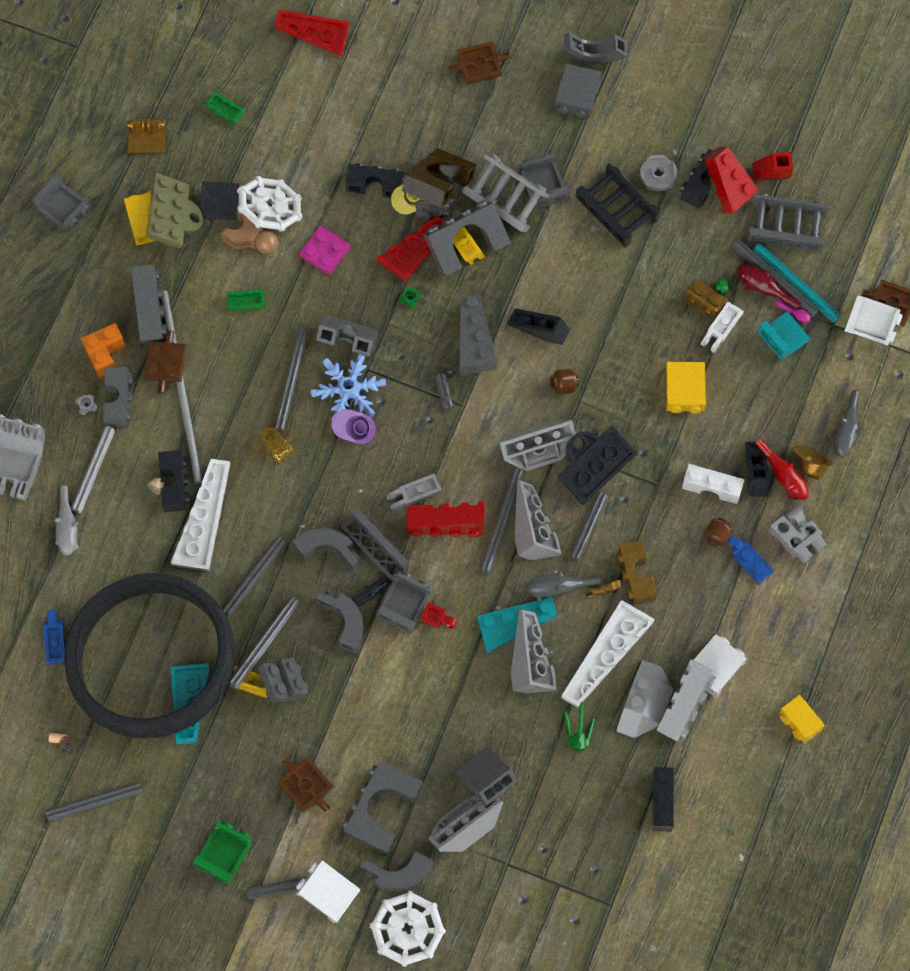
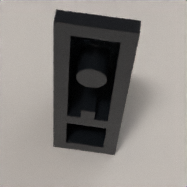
[508,308,570,345]
[745,441,770,497]

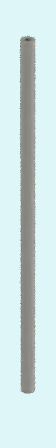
[161,291,202,484]

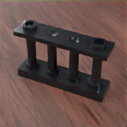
[576,163,659,248]

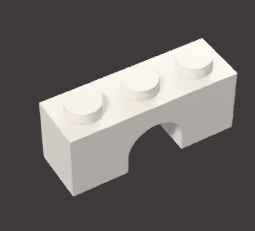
[682,464,744,504]

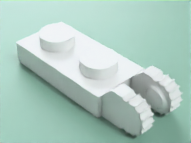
[701,302,744,353]

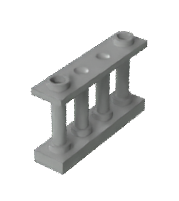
[462,154,550,233]

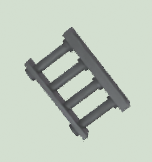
[747,193,828,252]

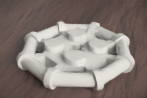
[237,176,302,232]
[369,891,446,967]

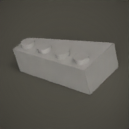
[657,659,717,742]

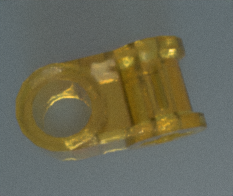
[261,427,295,465]

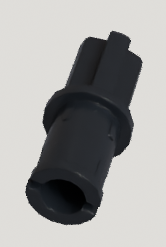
[351,577,388,607]

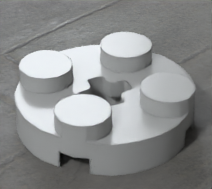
[640,155,677,191]

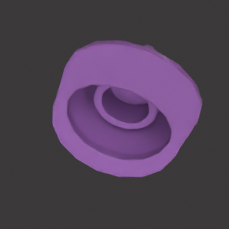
[332,409,376,444]

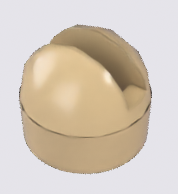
[148,477,165,494]

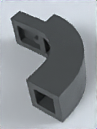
[564,32,627,64]
[292,528,359,571]
[316,592,364,654]
[361,851,434,892]

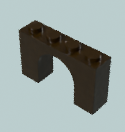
[402,148,477,207]

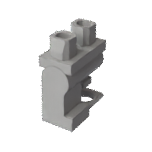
[768,504,827,563]

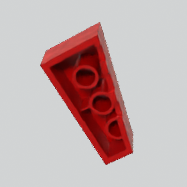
[407,501,485,538]

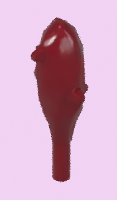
[736,264,801,310]

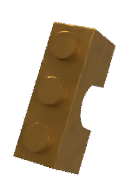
[616,540,657,605]

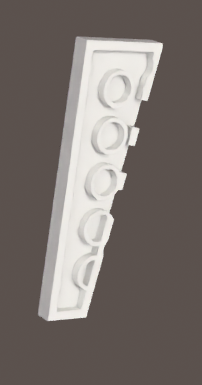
[171,459,230,572]
[561,600,655,708]

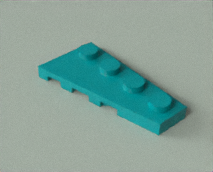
[477,597,557,654]
[170,663,210,745]

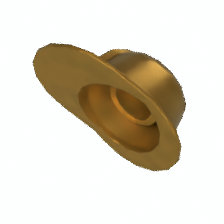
[793,445,833,480]

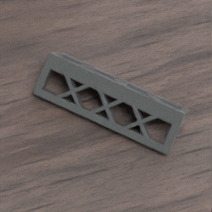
[341,508,409,583]

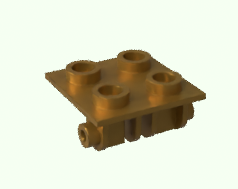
[127,118,165,153]

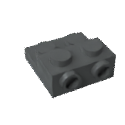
[257,658,308,703]

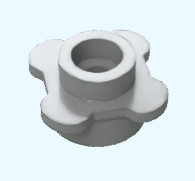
[76,394,97,415]

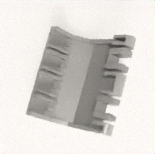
[0,414,45,501]

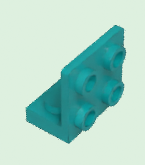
[758,312,810,361]

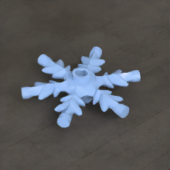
[311,354,386,420]

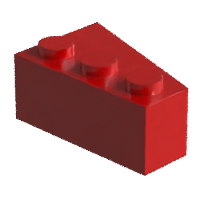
[705,146,759,214]

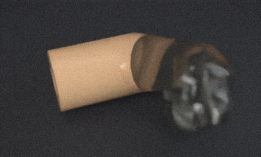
[49,733,74,754]

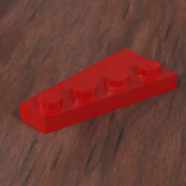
[275,10,350,57]
[376,215,444,282]

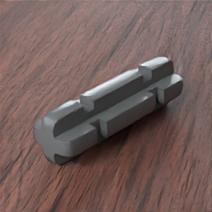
[435,373,453,410]

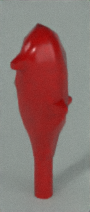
[755,438,809,500]

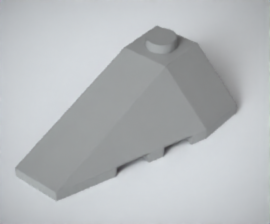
[515,480,561,560]
[511,610,557,694]

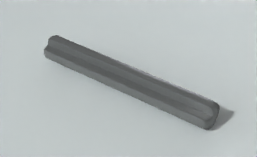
[570,492,607,562]

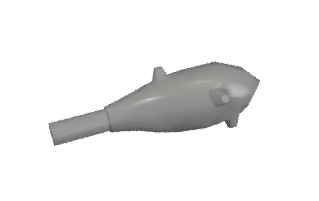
[55,486,79,556]

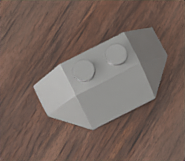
[499,419,576,471]
[616,660,673,739]
[428,795,503,852]

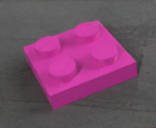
[299,226,351,275]

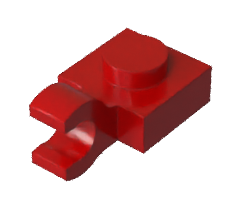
[420,603,457,629]

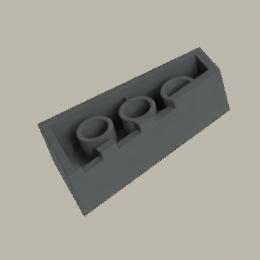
[131,264,167,344]
[459,292,497,377]

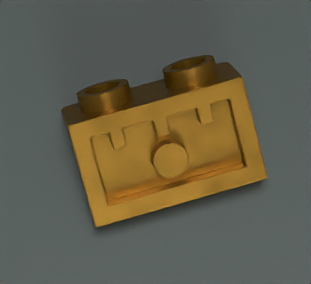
[684,279,728,319]

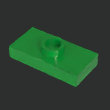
[205,91,245,126]
[227,289,266,312]

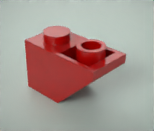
[752,152,793,181]

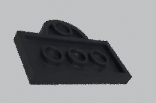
[557,425,637,505]

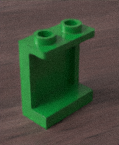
[193,821,253,885]

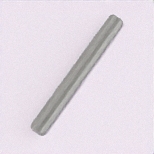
[71,426,115,514]

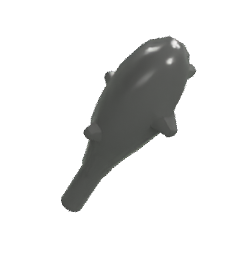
[830,390,862,457]
[525,571,601,601]

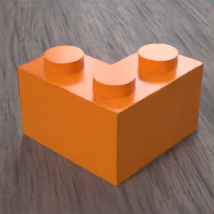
[81,323,125,378]

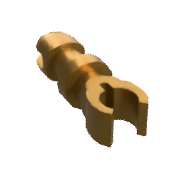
[584,580,622,599]

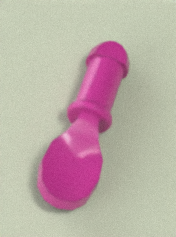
[775,299,811,323]

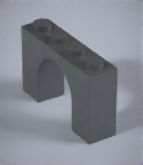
[423,200,511,276]
[343,761,423,856]

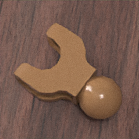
[220,210,278,254]

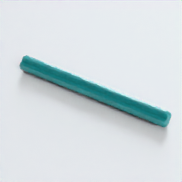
[753,244,840,322]

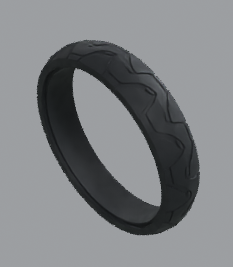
[64,573,235,739]

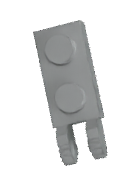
[386,473,442,511]

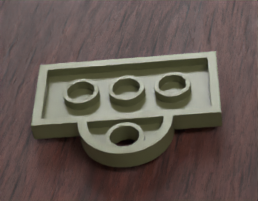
[146,173,203,249]

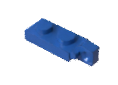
[728,535,774,585]
[43,610,65,665]

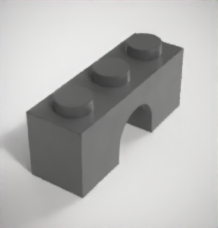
[316,314,379,357]
[103,367,133,427]

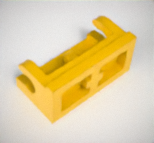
[453,226,484,265]
[231,666,268,698]

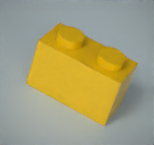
[779,695,825,744]

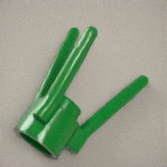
[564,702,596,751]

